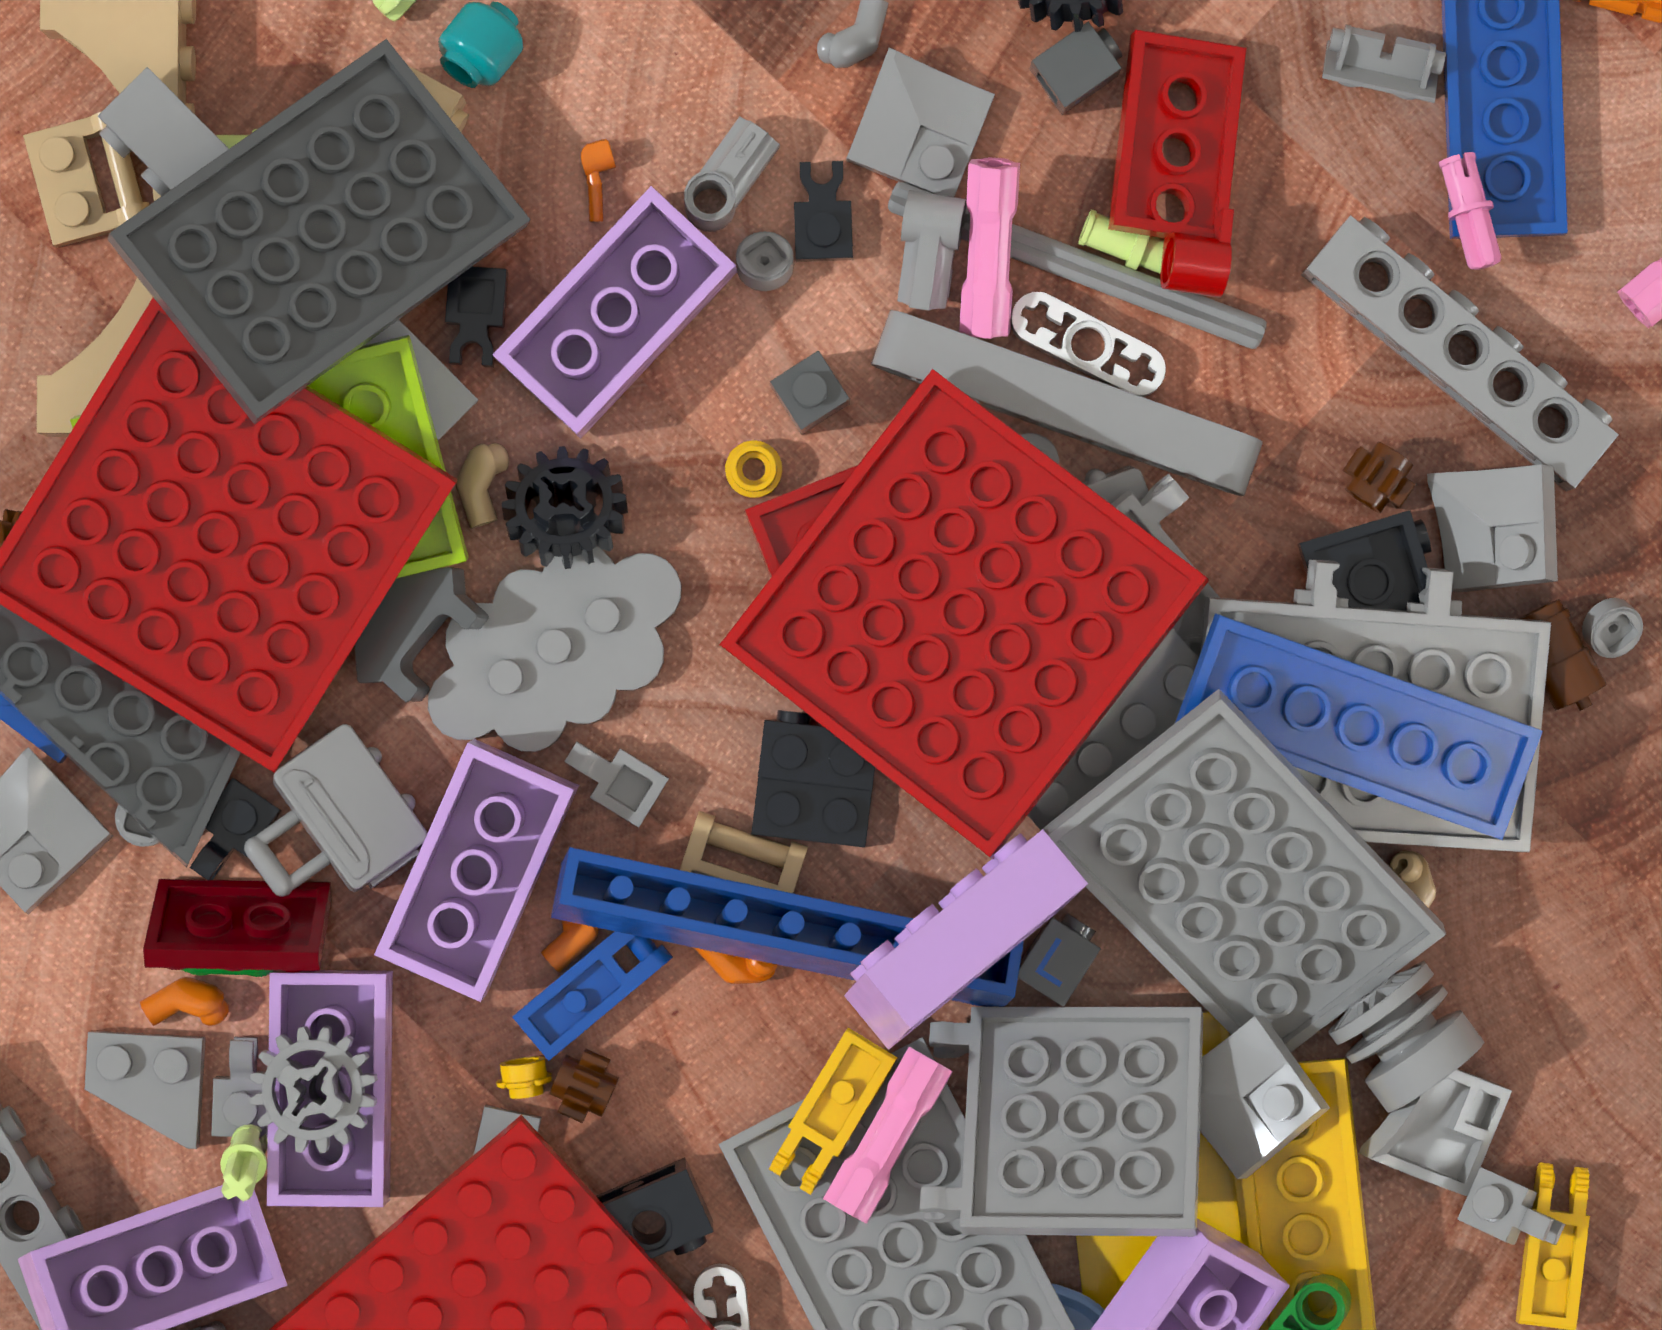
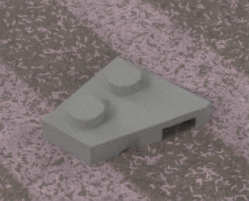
[84,1031,206,1149]

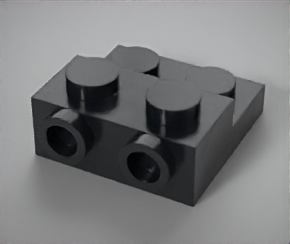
[1297,510,1432,611]
[751,710,875,848]

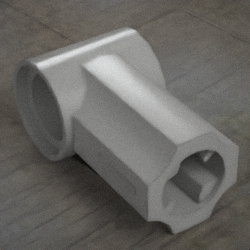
[684,116,780,232]
[897,190,967,311]

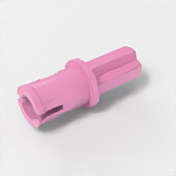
[1439,152,1501,270]

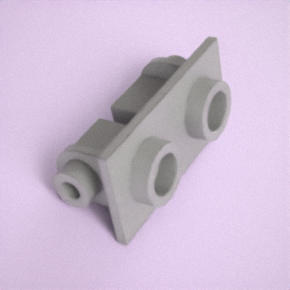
[1322,24,1446,103]

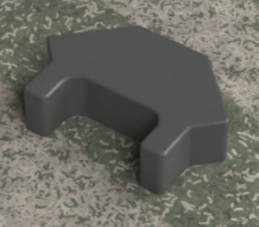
[355,567,489,702]

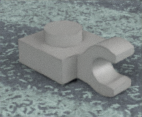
[565,741,669,828]
[211,1036,268,1138]
[1457,1167,1565,1245]

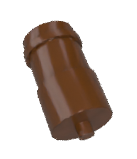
[1519,599,1607,711]

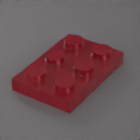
[143,879,332,973]

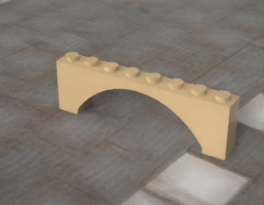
[37,0,196,437]

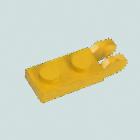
[769,1028,898,1195]
[1516,1162,1590,1330]

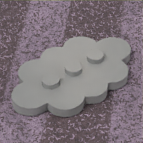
[428,546,682,752]

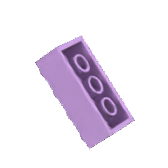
[493,186,737,439]
[374,739,579,1002]
[844,829,1088,1050]
[267,970,393,1207]
[18,1185,288,1330]
[1091,1219,1290,1330]

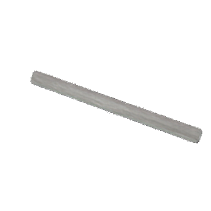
[888,182,1267,349]

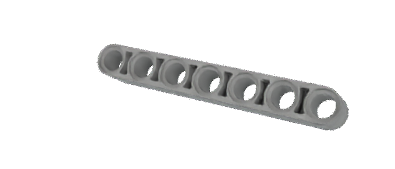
[871,310,1263,496]

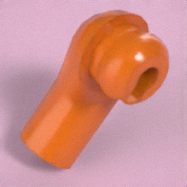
[541,921,598,973]
[693,947,778,984]
[140,977,229,1026]

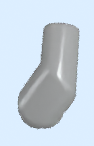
[817,0,889,68]

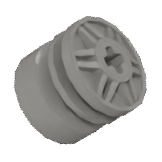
[1328,961,1485,1113]

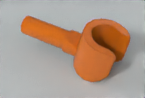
[581,139,616,222]

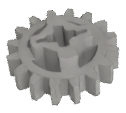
[249,1025,378,1153]

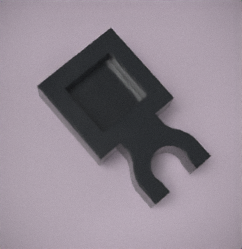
[794,161,853,262]
[445,266,508,368]

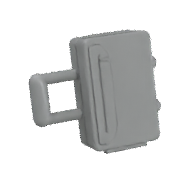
[244,724,427,897]

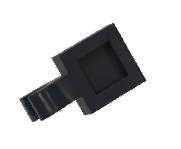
[190,778,282,881]

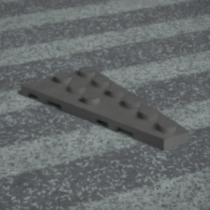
[0,605,241,868]

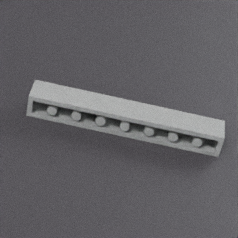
[98,67,479,440]

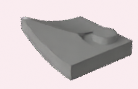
[846,48,995,197]
[1427,464,1558,593]
[0,747,113,915]
[1200,1016,1330,1179]
[1359,1069,1512,1196]

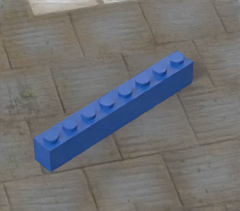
[551,847,1024,1007]

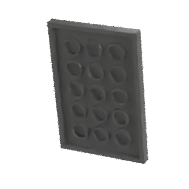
[108,39,531,425]

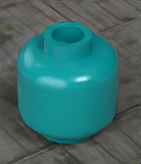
[438,1,524,88]

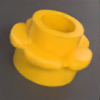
[496,1056,552,1099]

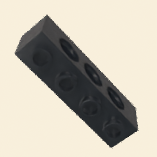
[596,1157,714,1259]

